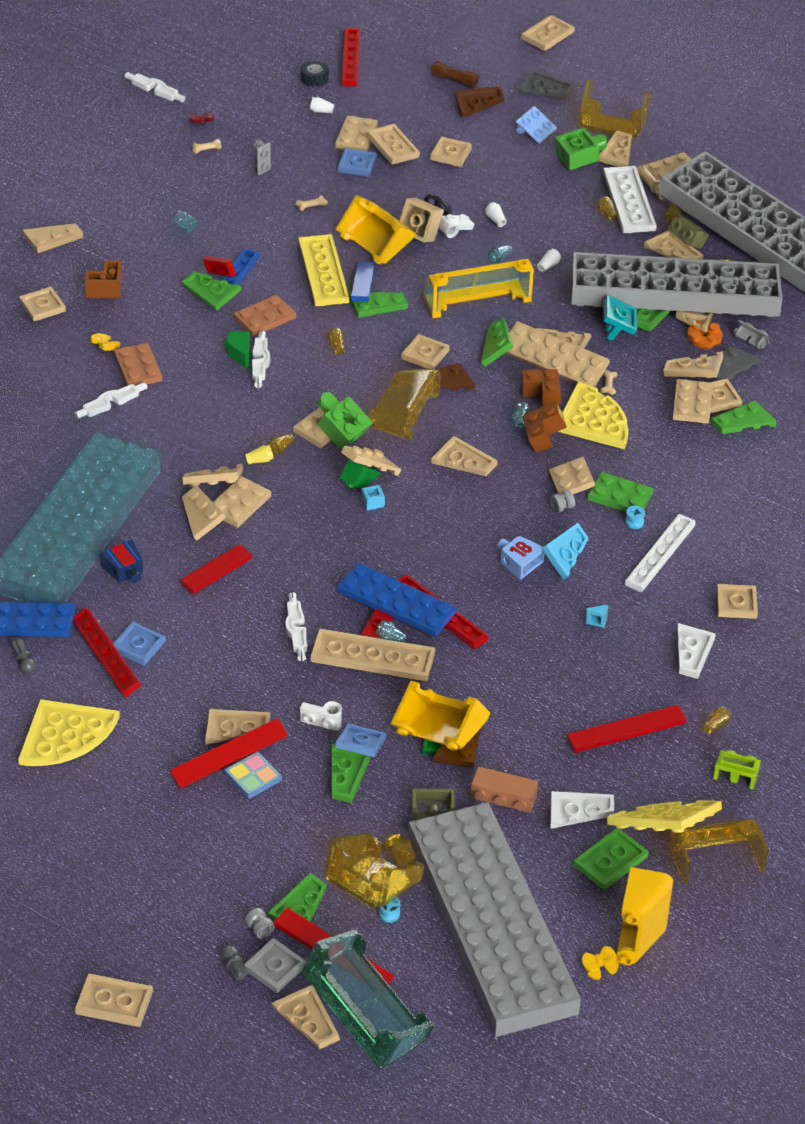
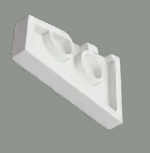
[677,623,716,679]
[551,791,614,829]

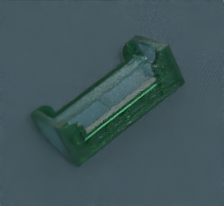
[301,929,435,1069]

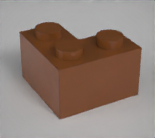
[85,260,123,299]
[521,369,561,408]
[523,402,567,453]

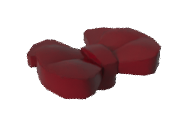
[189,113,215,124]

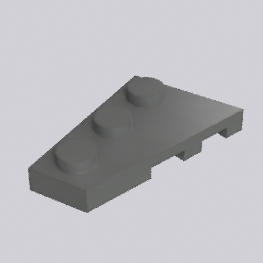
[518,69,574,98]
[704,346,761,382]

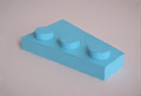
[542,523,589,580]

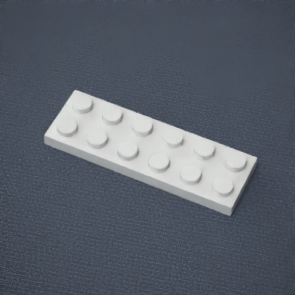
[603,166,656,233]

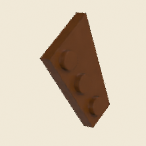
[454,86,504,118]
[411,363,475,392]
[433,728,481,768]

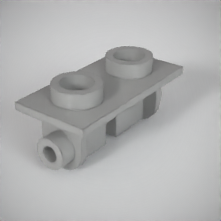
[254,140,271,175]
[733,320,770,349]

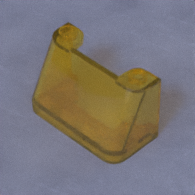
[369,368,440,440]
[325,833,425,909]

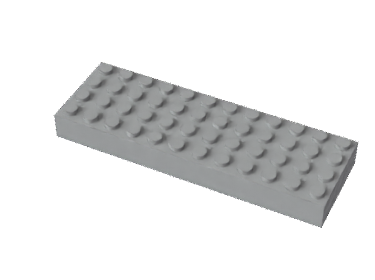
[658,151,805,292]
[572,252,782,317]
[408,802,581,1037]

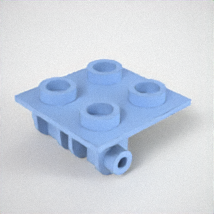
[516,106,557,143]

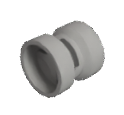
[549,490,575,513]
[245,908,275,939]

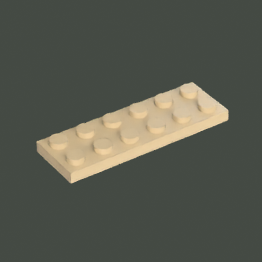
[504,321,610,387]
[311,629,435,681]

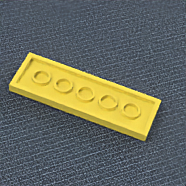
[299,234,349,306]

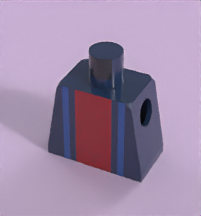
[100,539,143,583]

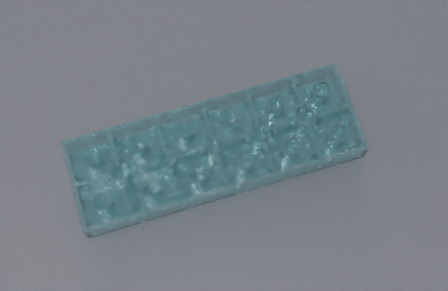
[0,431,162,603]

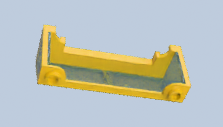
[423,259,534,318]

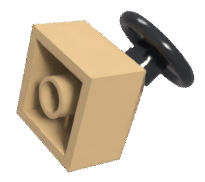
[400,194,452,242]

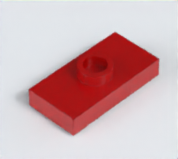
[203,255,236,277]
[361,609,394,639]

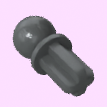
[12,639,36,673]
[221,945,247,980]

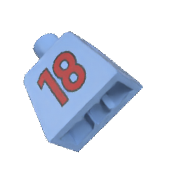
[497,536,545,580]

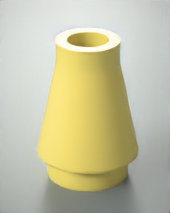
[245,445,274,465]

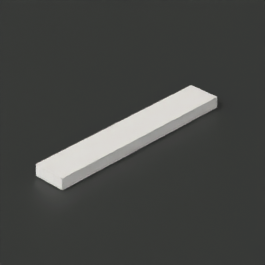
[625,514,696,593]

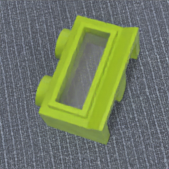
[713,750,761,789]

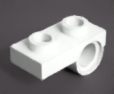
[438,214,474,238]
[300,701,342,731]

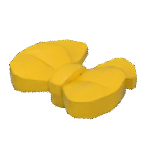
[90,333,120,351]
[582,946,619,980]

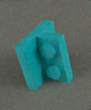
[604,294,637,341]

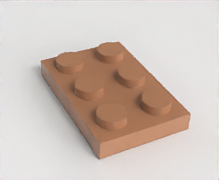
[233,295,296,337]
[114,343,162,386]

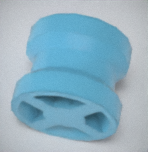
[625,506,645,529]
[379,895,400,923]

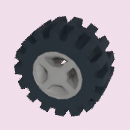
[301,61,329,87]

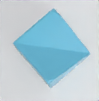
[361,485,385,511]
[585,605,609,628]

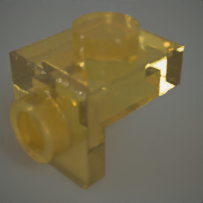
[380,834,416,867]

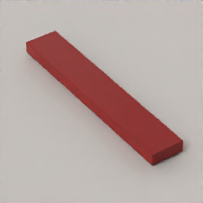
[342,28,360,86]
[398,574,488,650]
[73,607,142,697]
[567,705,686,753]
[170,718,288,790]
[274,907,394,994]

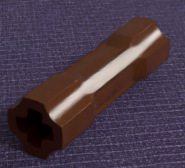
[431,61,479,88]

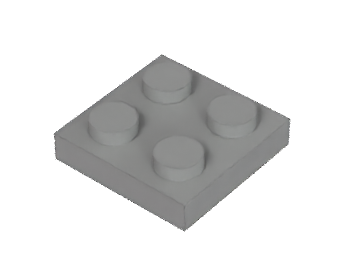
[244,938,306,993]

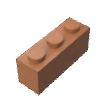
[471,766,538,813]

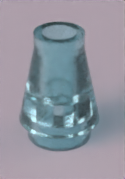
[488,245,512,264]
[376,620,407,642]

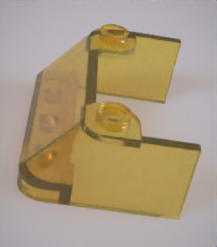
[578,79,653,139]
[668,819,769,884]

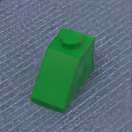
[225,331,250,368]
[340,459,381,489]

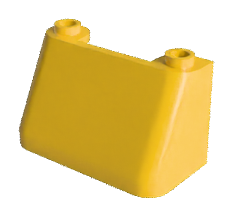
[336,195,416,265]
[391,681,490,751]
[616,867,673,965]

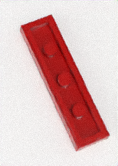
[180,544,252,594]

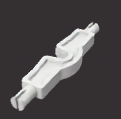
[125,72,185,102]
[252,330,270,388]
[74,382,148,419]
[285,592,307,661]

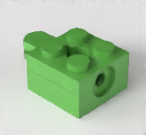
[555,128,607,170]
[317,392,373,451]

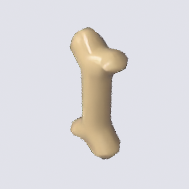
[192,139,222,154]
[295,195,328,211]
[600,370,618,395]

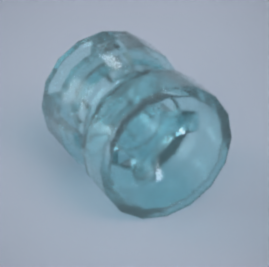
[174,211,197,232]
[511,402,532,428]

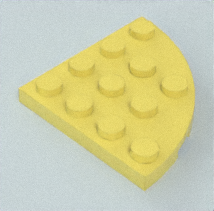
[557,382,629,449]
[18,699,120,766]
[607,801,722,832]

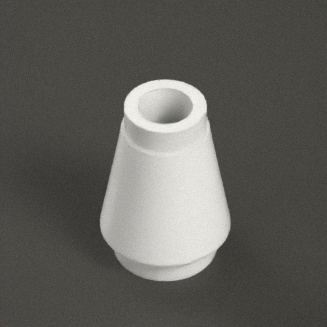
[310,97,334,113]
[485,203,507,227]
[537,249,561,272]

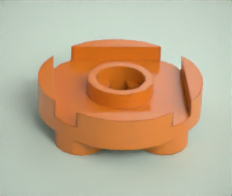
[687,321,723,349]

